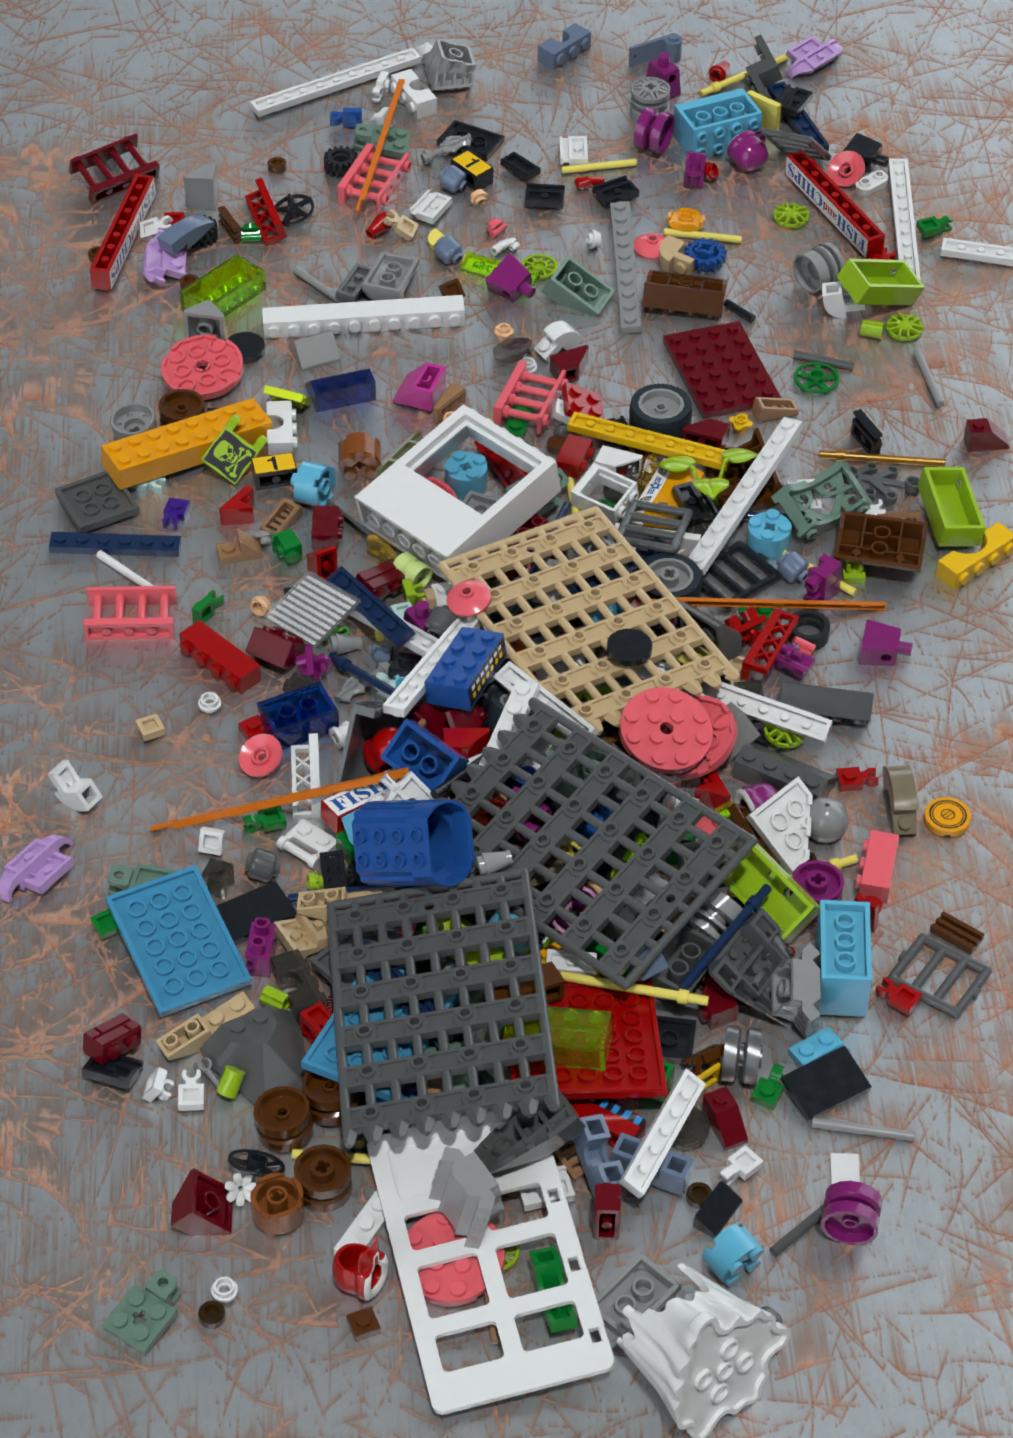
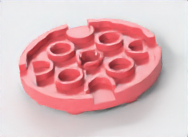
[161,334,244,401]
[619,687,713,774]
[660,696,738,780]
[408,1211,506,1307]

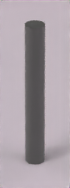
[793,350,855,371]
[769,1204,824,1257]

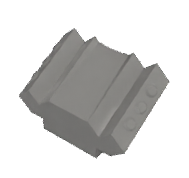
[422,39,476,92]
[771,943,821,1038]
[429,1147,504,1249]

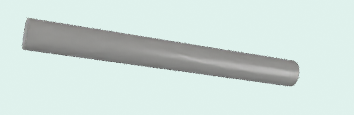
[293,267,344,303]
[913,348,945,407]
[812,1117,915,1142]

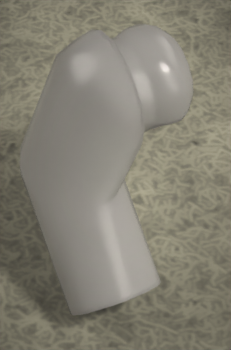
[245,530,272,546]

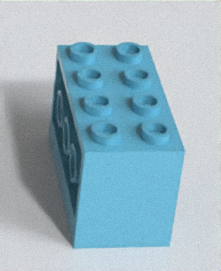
[673,88,762,158]
[815,900,872,1017]

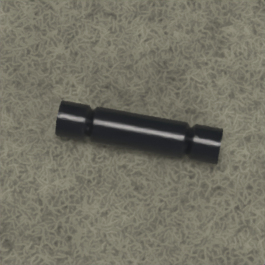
[724,299,756,322]

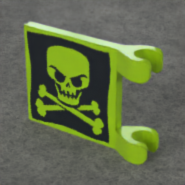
[200,414,268,485]

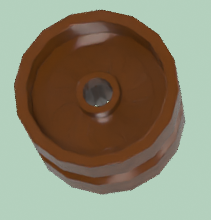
[158,389,205,427]
[302,1071,362,1127]
[253,1086,313,1153]
[294,1144,352,1213]

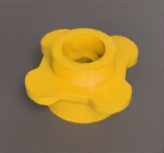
[729,413,753,433]

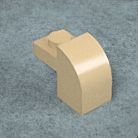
[659,235,694,275]

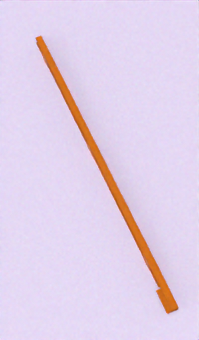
[355,79,405,216]
[640,597,887,610]
[150,767,409,831]

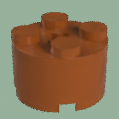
[338,432,381,480]
[250,1173,305,1236]

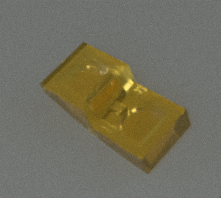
[636,454,658,491]
[366,533,398,564]

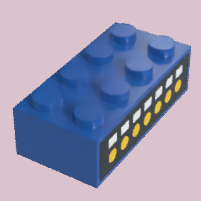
[424,627,507,711]

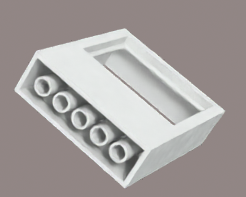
[355,404,561,582]

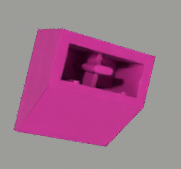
[393,363,446,411]

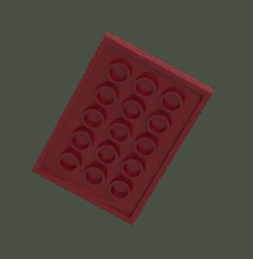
[663,321,781,419]

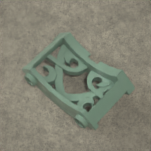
[771,460,873,540]

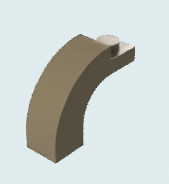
[883,765,918,835]

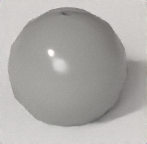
[810,797,849,843]

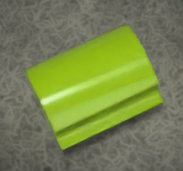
[860,319,885,339]
[259,985,292,1010]
[216,1065,246,1099]

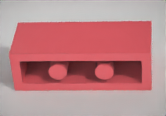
[855,830,899,904]

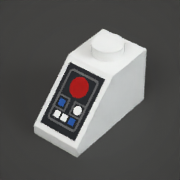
[594,445,643,478]

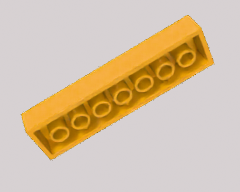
[101,398,273,490]

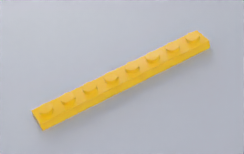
[567,411,731,472]

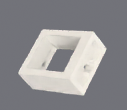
[571,463,639,525]

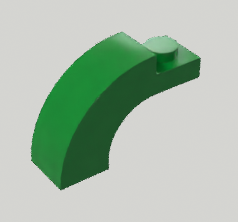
[529,1246,578,1333]

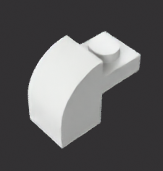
[822,281,866,319]
[534,321,584,362]
[47,760,103,811]

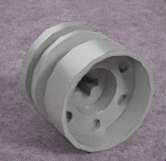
[630,77,670,123]
[793,242,845,294]
[111,402,157,441]
[686,885,743,941]

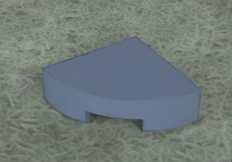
[371,644,394,665]

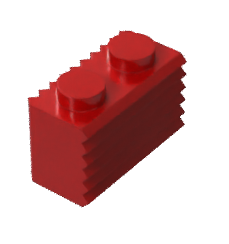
[555,434,595,480]

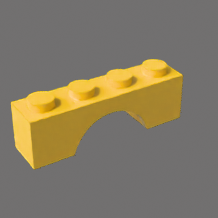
[936,522,1013,590]

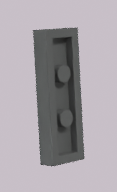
[335,263,371,302]

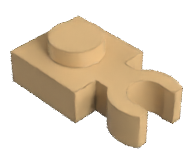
[383,209,419,242]

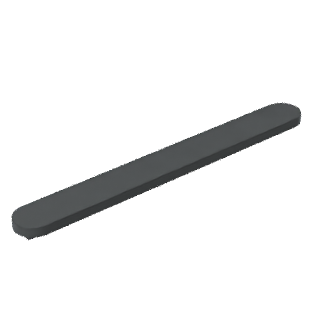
[326,498,401,558]

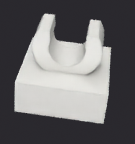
[371,107,395,127]
[551,398,571,427]
[198,827,226,856]
[142,1067,174,1103]

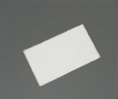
[830,1153,860,1184]

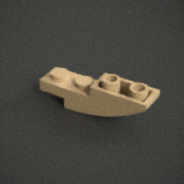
[296,887,397,920]
[155,991,256,1060]

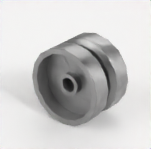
[721,1025,763,1085]

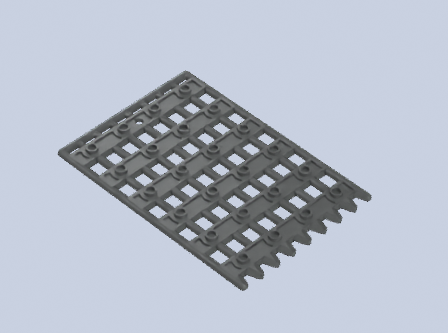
[436,697,757,990]
[326,868,561,1149]

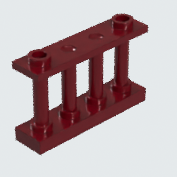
[69,133,160,205]

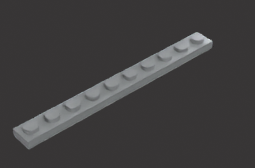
[610,201,642,334]

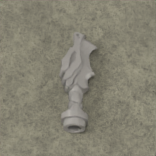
[420,133,472,165]
[334,661,390,703]

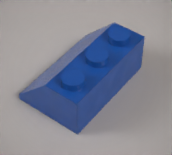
[380,719,469,791]

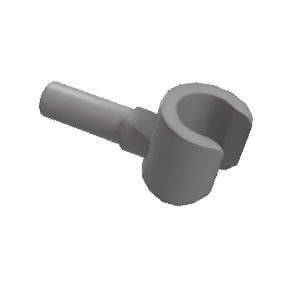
[193,1057,220,1088]

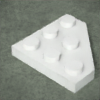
[746,776,813,874]

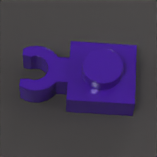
[162,497,190,531]

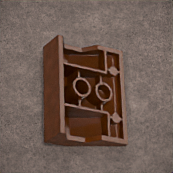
[642,270,728,318]
[705,427,784,510]
[833,511,928,572]

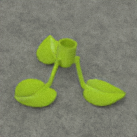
[657,448,758,506]

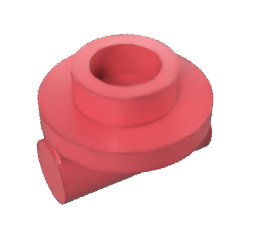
[486,217,507,238]
[792,636,816,656]

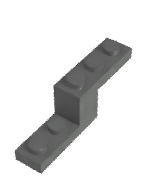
[745,34,783,99]

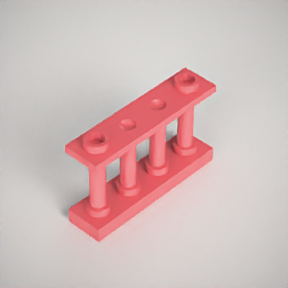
[337,143,412,212]
[493,360,568,434]
[83,586,177,641]

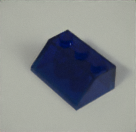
[305,368,376,412]
[257,681,339,750]

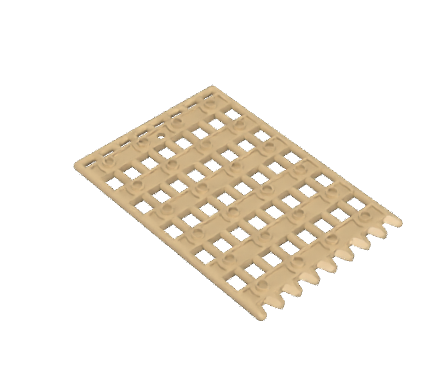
[438,506,740,736]

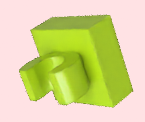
[842,562,866,584]
[402,578,425,606]

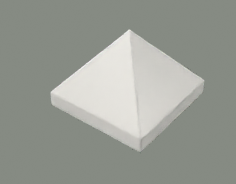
[415,42,433,60]

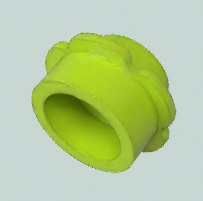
[307,870,323,890]

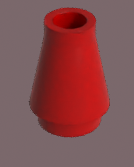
[709,61,730,82]
[365,212,392,239]

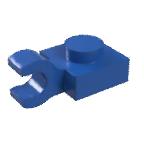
[330,108,362,127]

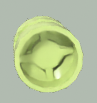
[393,552,433,589]

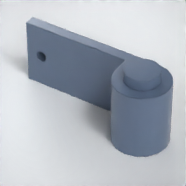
[628,33,683,67]

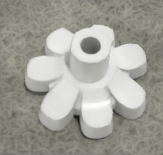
[224,1173,256,1207]

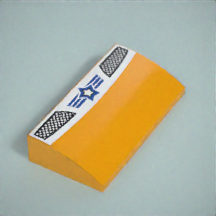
[633,458,705,529]

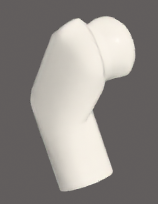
[490,237,520,256]

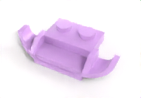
[785,35,843,79]
[142,229,187,287]
[0,835,75,903]

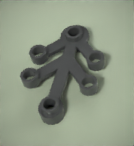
[843,462,919,505]

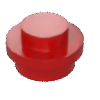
[704,162,719,181]

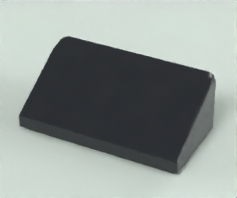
[693,1180,743,1238]

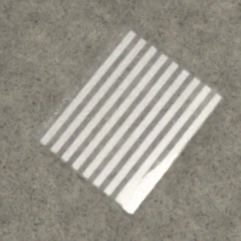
[264,571,361,648]

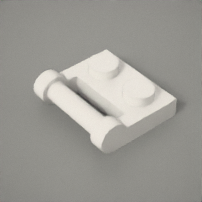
[276,819,337,870]

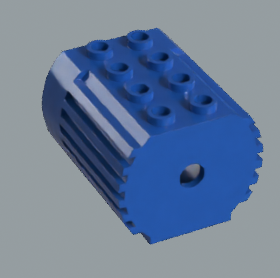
[352,799,475,886]

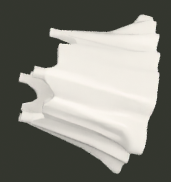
[616,1263,791,1438]

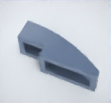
[157,214,215,256]

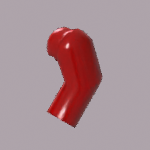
[575,176,604,190]

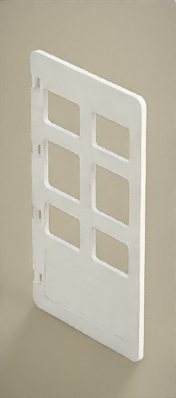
[367,1106,615,1415]

